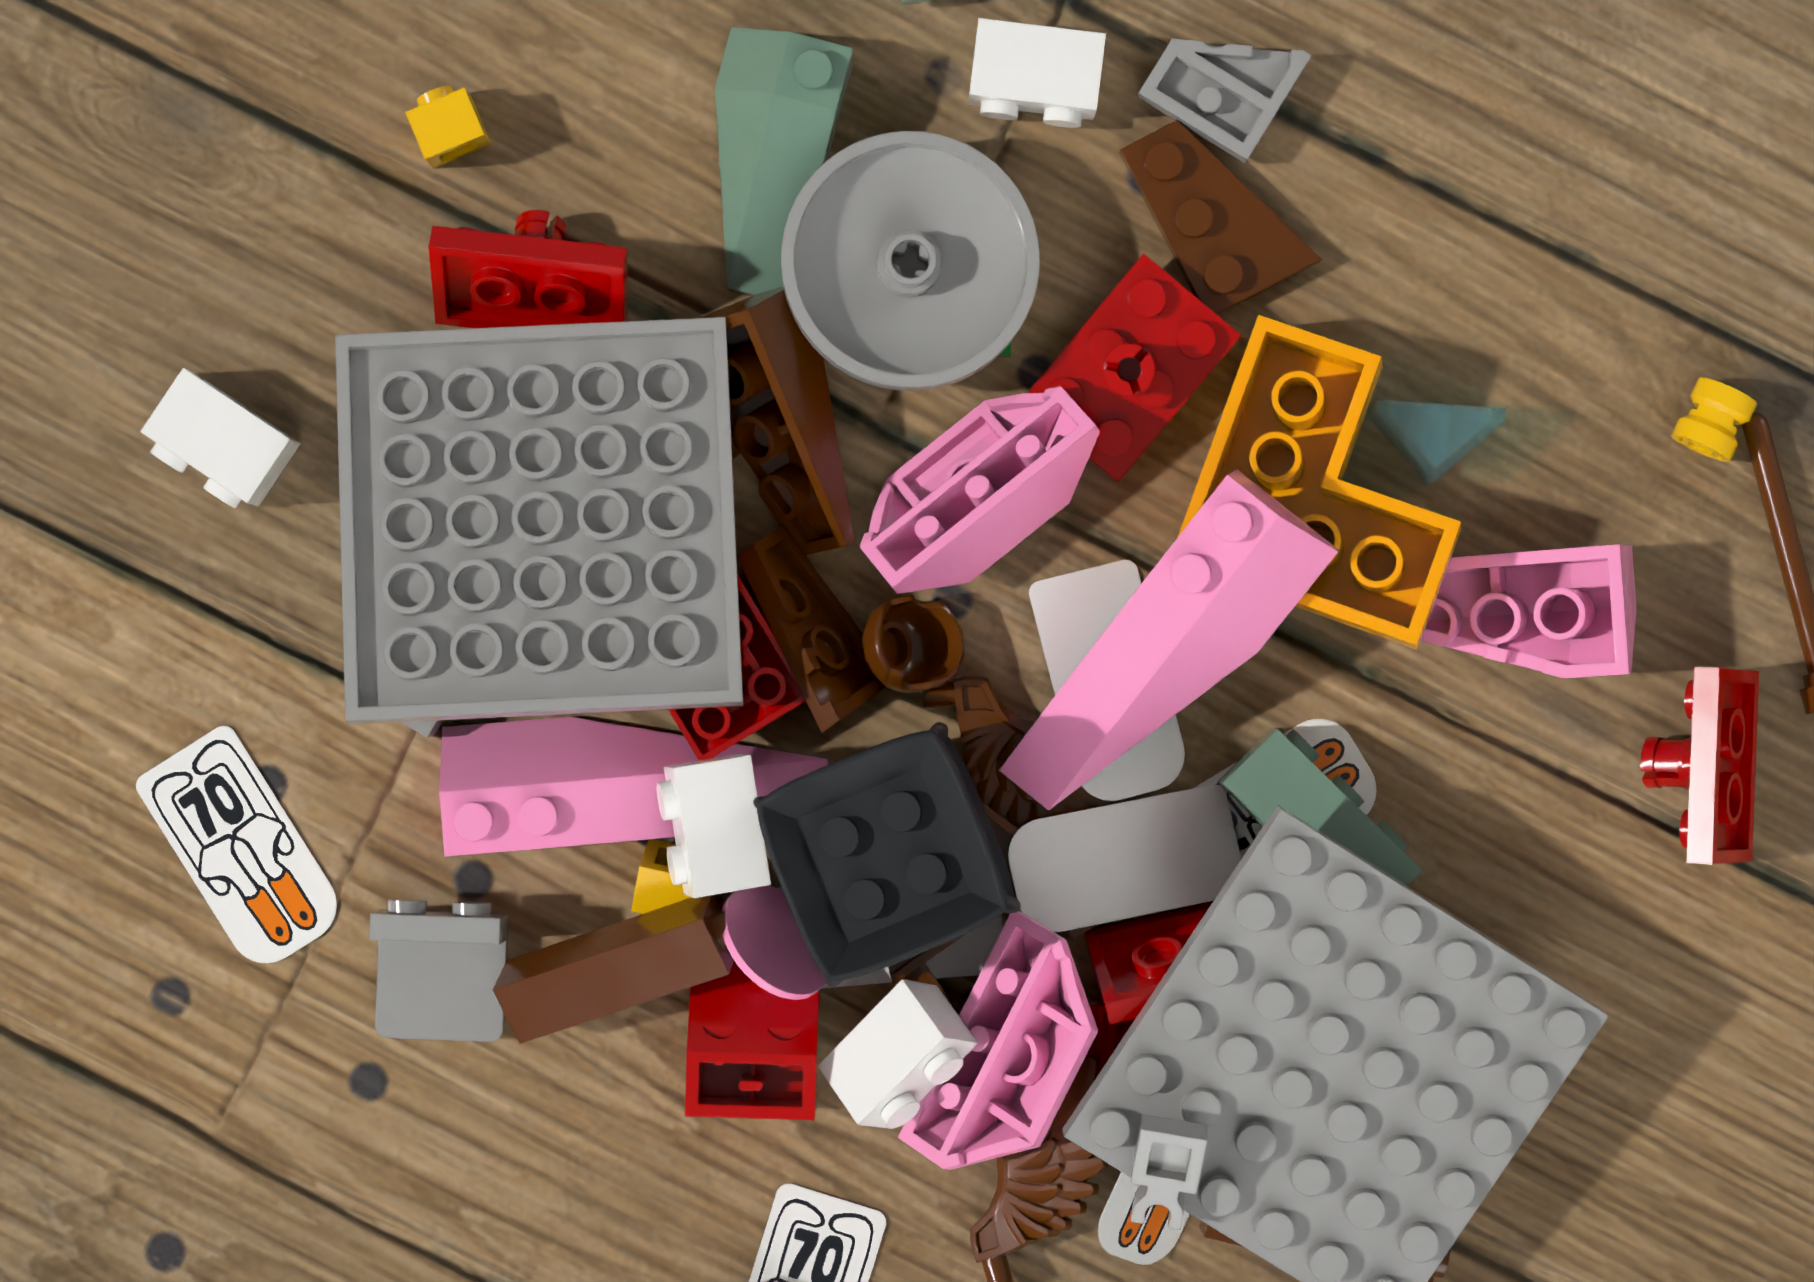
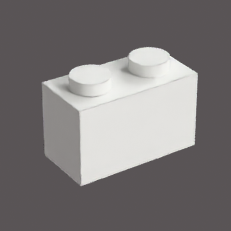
[968,18,1106,128]
[140,368,301,508]
[657,754,771,898]
[817,979,978,1129]

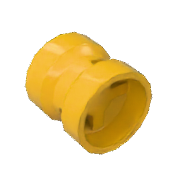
[1671,377,1757,462]

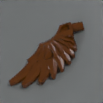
[922,676,1115,829]
[970,1056,1109,1282]

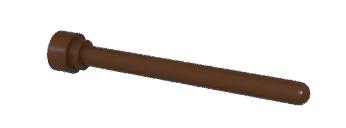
[1742,413,1814,714]

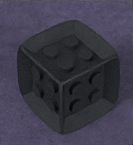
[753,722,1021,988]

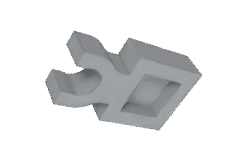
[1131,1114,1208,1230]

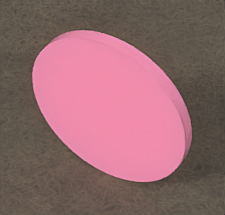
[722,885,826,1000]

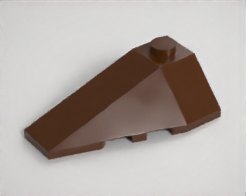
[700,287,855,555]

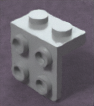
[369,899,509,1042]

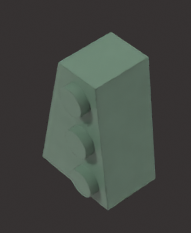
[1217,728,1423,885]

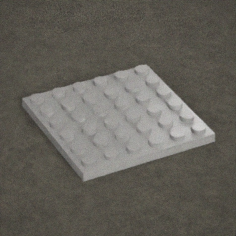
[335,317,743,725]
[1062,805,1609,1282]

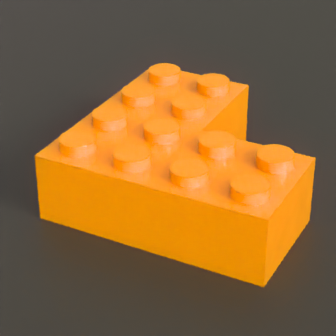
[1177,315,1461,650]

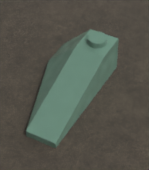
[715,27,854,296]

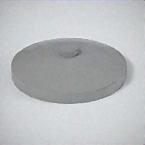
[781,131,1040,391]

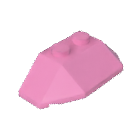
[860,386,1100,594]
[898,911,1098,1170]

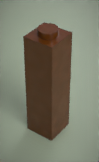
[493,895,734,1044]

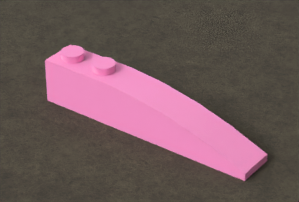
[999,469,1340,810]
[439,716,828,857]

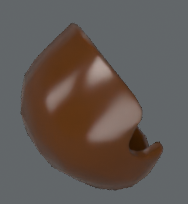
[862,595,965,693]

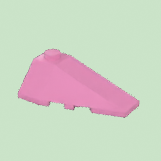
[1421,544,1637,678]

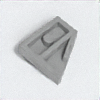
[1137,39,1312,163]

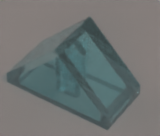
[1368,400,1506,485]

